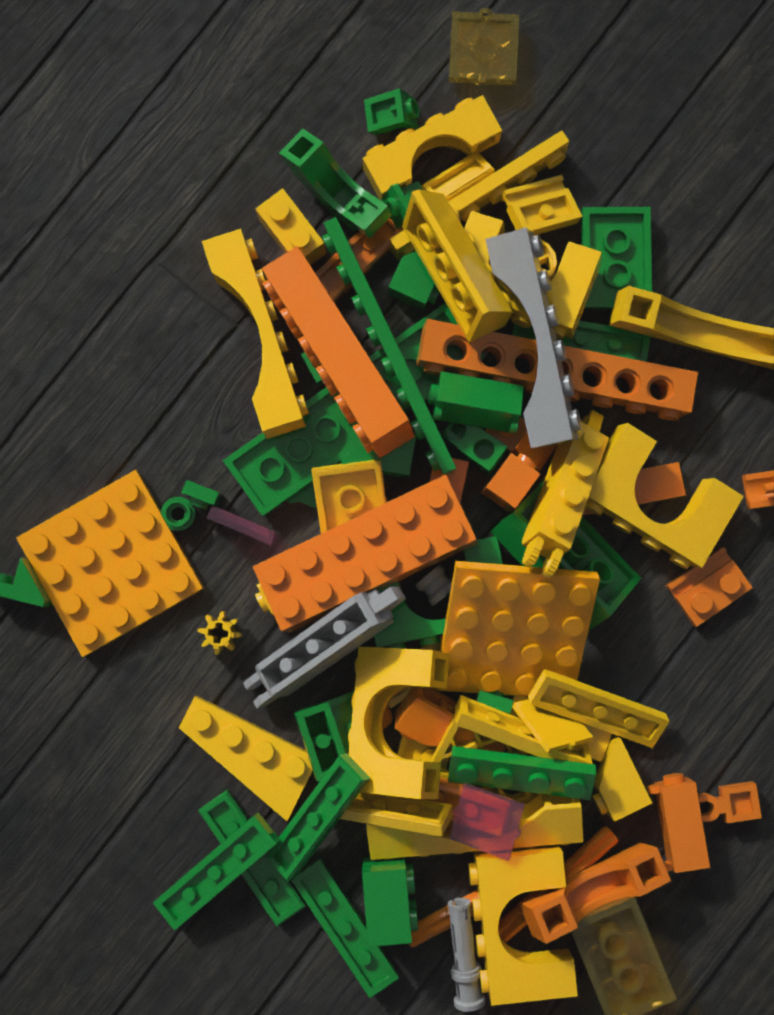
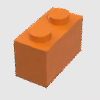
[481,453,540,513]

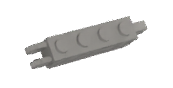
[243,586,406,709]

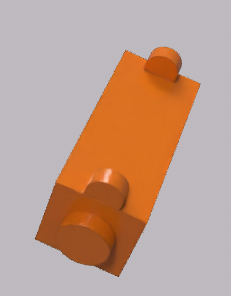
[647,773,710,873]

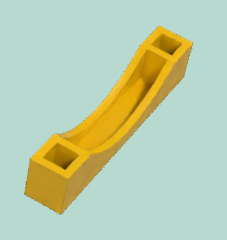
[202,229,309,439]
[609,286,774,370]
[366,793,583,860]

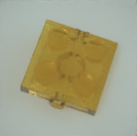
[448,8,519,86]

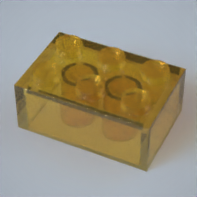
[570,897,677,1015]

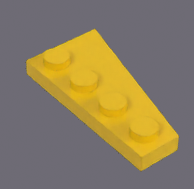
[179,695,312,821]

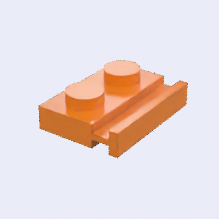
[665,547,753,627]

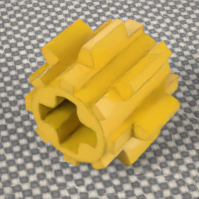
[198,611,243,655]

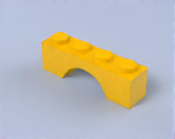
[362,95,502,200]

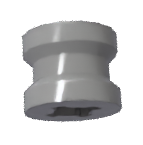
[415,564,452,607]

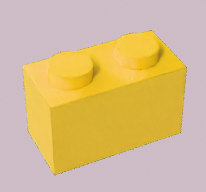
[255,188,326,265]

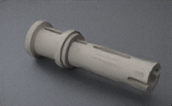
[448,898,485,1012]

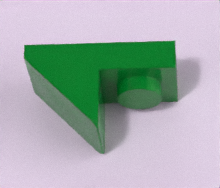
[0,558,53,607]

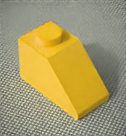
[592,735,652,822]

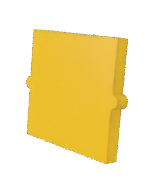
[512,699,593,753]

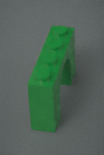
[374,536,503,649]

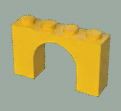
[464,211,602,339]
[585,423,744,570]
[348,646,450,799]
[468,844,578,1006]

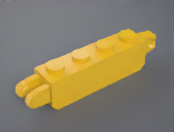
[521,410,609,579]

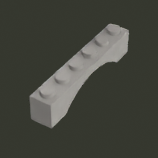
[485,227,582,448]

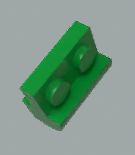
[294,690,355,782]

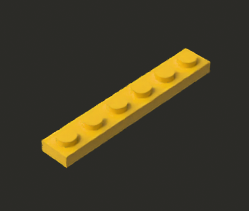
[389,130,569,261]

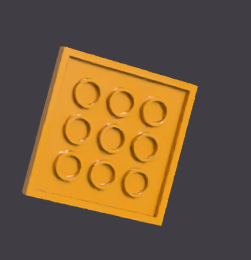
[16,470,205,657]
[436,561,600,696]

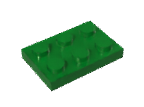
[581,207,652,310]

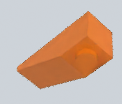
[395,688,507,752]

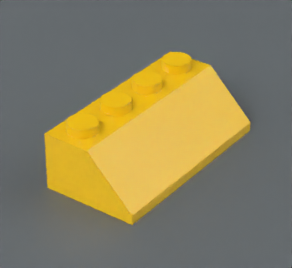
[402,189,513,343]

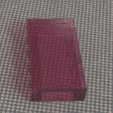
[207,506,278,546]

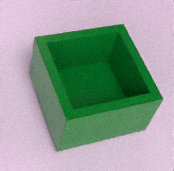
[362,856,418,947]

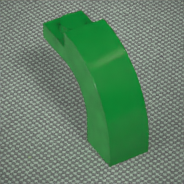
[279,129,393,239]

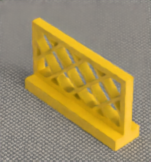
[430,695,593,807]

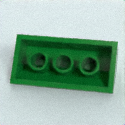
[491,481,641,631]

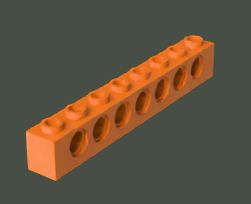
[416,319,698,421]

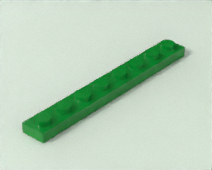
[322,217,456,475]

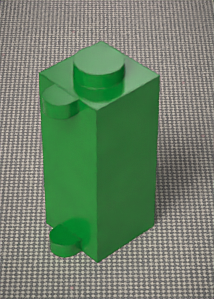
[428,371,524,434]

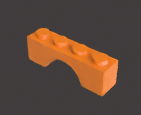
[519,842,671,944]

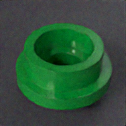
[161,497,196,531]

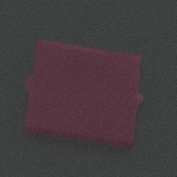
[449,783,525,861]

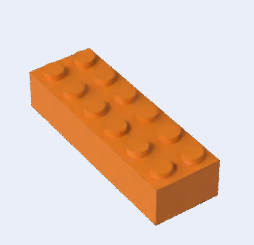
[261,246,415,459]
[253,475,478,632]

